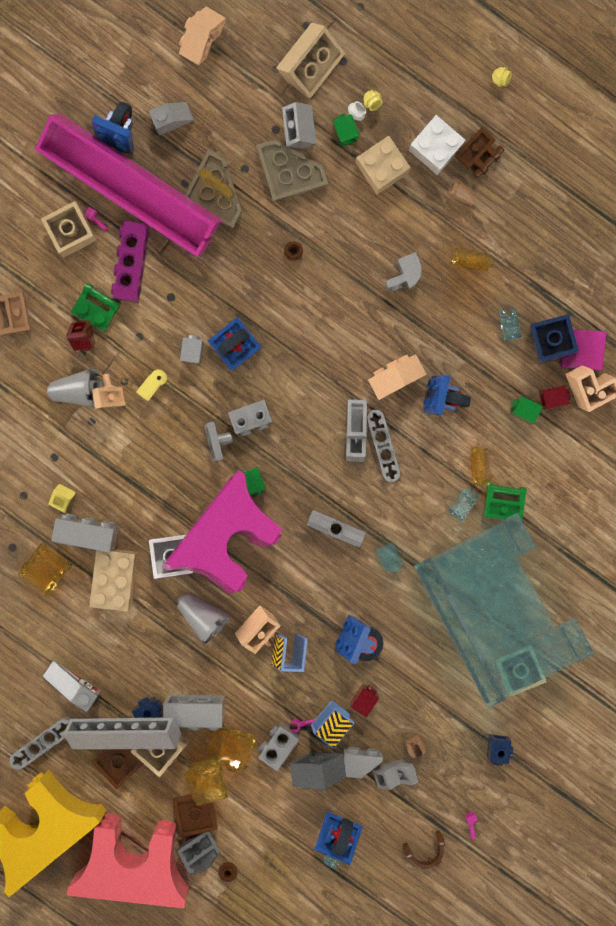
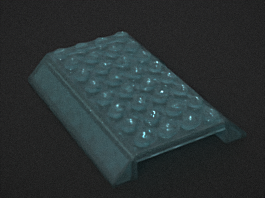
[414,513,595,708]

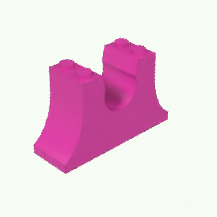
[162,470,282,594]

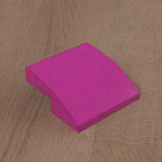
[561,330,606,371]

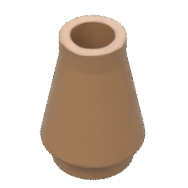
[447,181,477,206]

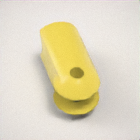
[136,369,167,401]

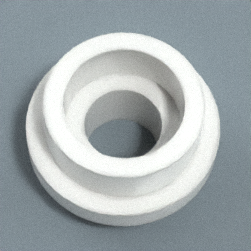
[348,101,366,121]

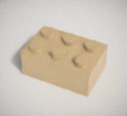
[89,549,138,612]

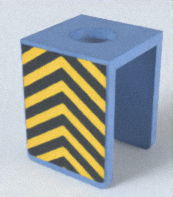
[271,633,308,672]
[311,700,354,749]

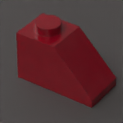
[66,320,95,352]

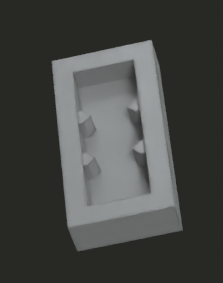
[204,422,233,462]

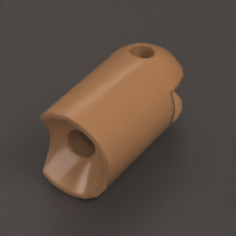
[405,735,426,758]

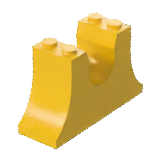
[0,770,107,897]

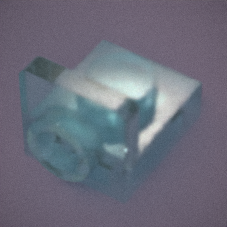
[375,542,403,573]

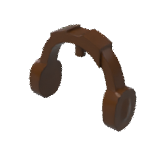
[403,830,445,869]

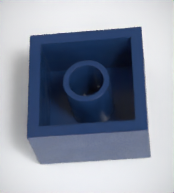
[529,314,579,365]

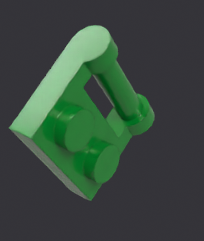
[71,283,121,332]
[483,482,527,522]

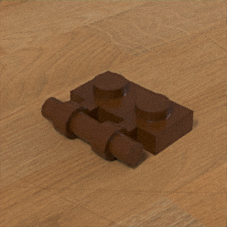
[455,127,505,179]

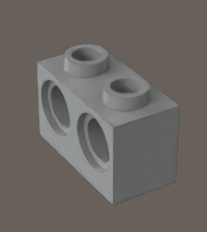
[258,722,299,771]

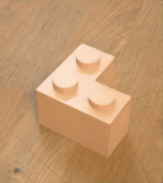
[179,6,226,65]
[368,354,427,400]
[566,365,616,412]

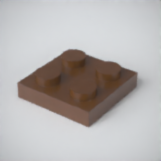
[91,749,144,789]
[173,790,218,837]

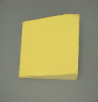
[48,484,76,513]

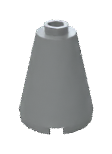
[47,369,103,407]
[177,593,230,645]

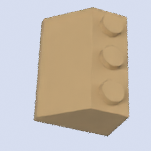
[276,23,345,99]

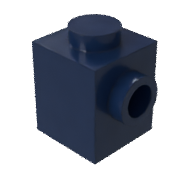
[132,696,163,718]
[487,734,513,766]

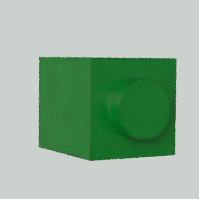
[333,114,359,148]
[510,396,543,424]
[243,467,267,497]

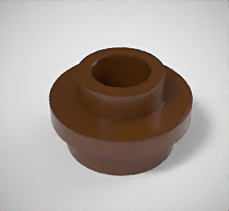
[284,241,303,261]
[218,862,238,882]

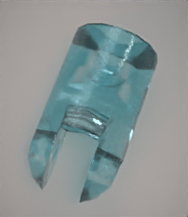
[499,306,522,341]
[448,487,479,521]

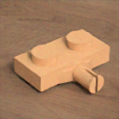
[92,374,125,409]

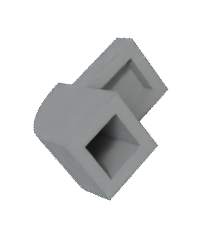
[384,252,422,292]
[372,759,418,790]

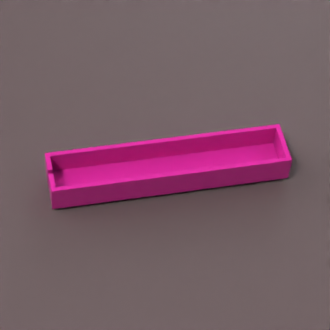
[34,113,222,257]

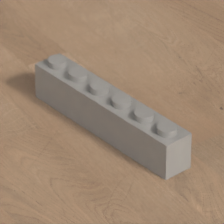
[63,718,181,749]

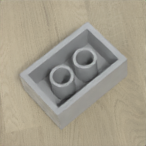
[51,513,120,552]
[163,695,225,730]

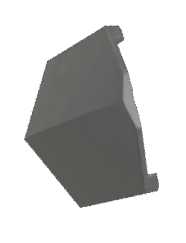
[176,832,220,874]

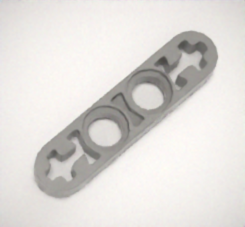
[367,410,400,482]
[9,717,71,770]

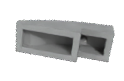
[346,400,367,462]

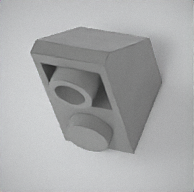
[343,746,383,778]

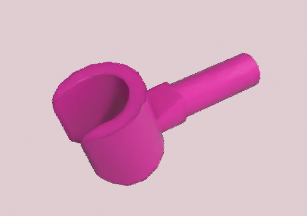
[85,207,108,232]
[290,719,315,733]
[465,811,478,840]

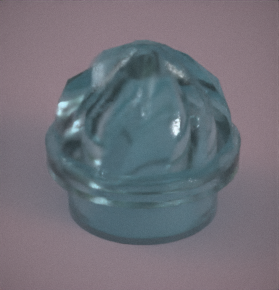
[322,855,341,870]

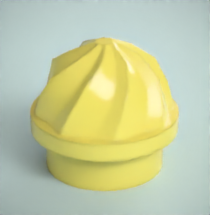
[492,67,512,87]
[363,90,383,111]

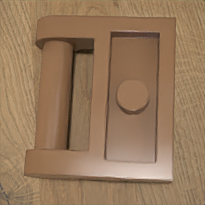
[0,292,31,337]

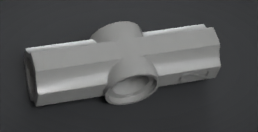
[306,510,366,547]

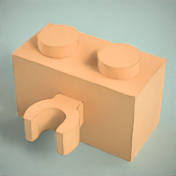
[235,606,281,654]

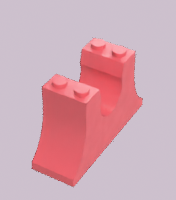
[67,813,189,908]

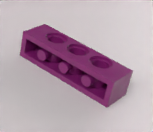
[111,221,150,304]

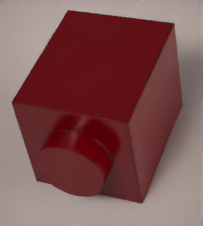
[539,385,571,410]
[350,684,379,718]

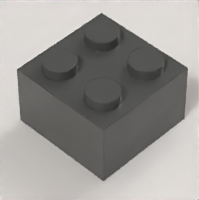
[290,752,346,791]

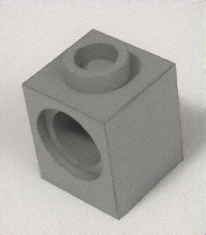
[180,335,204,365]

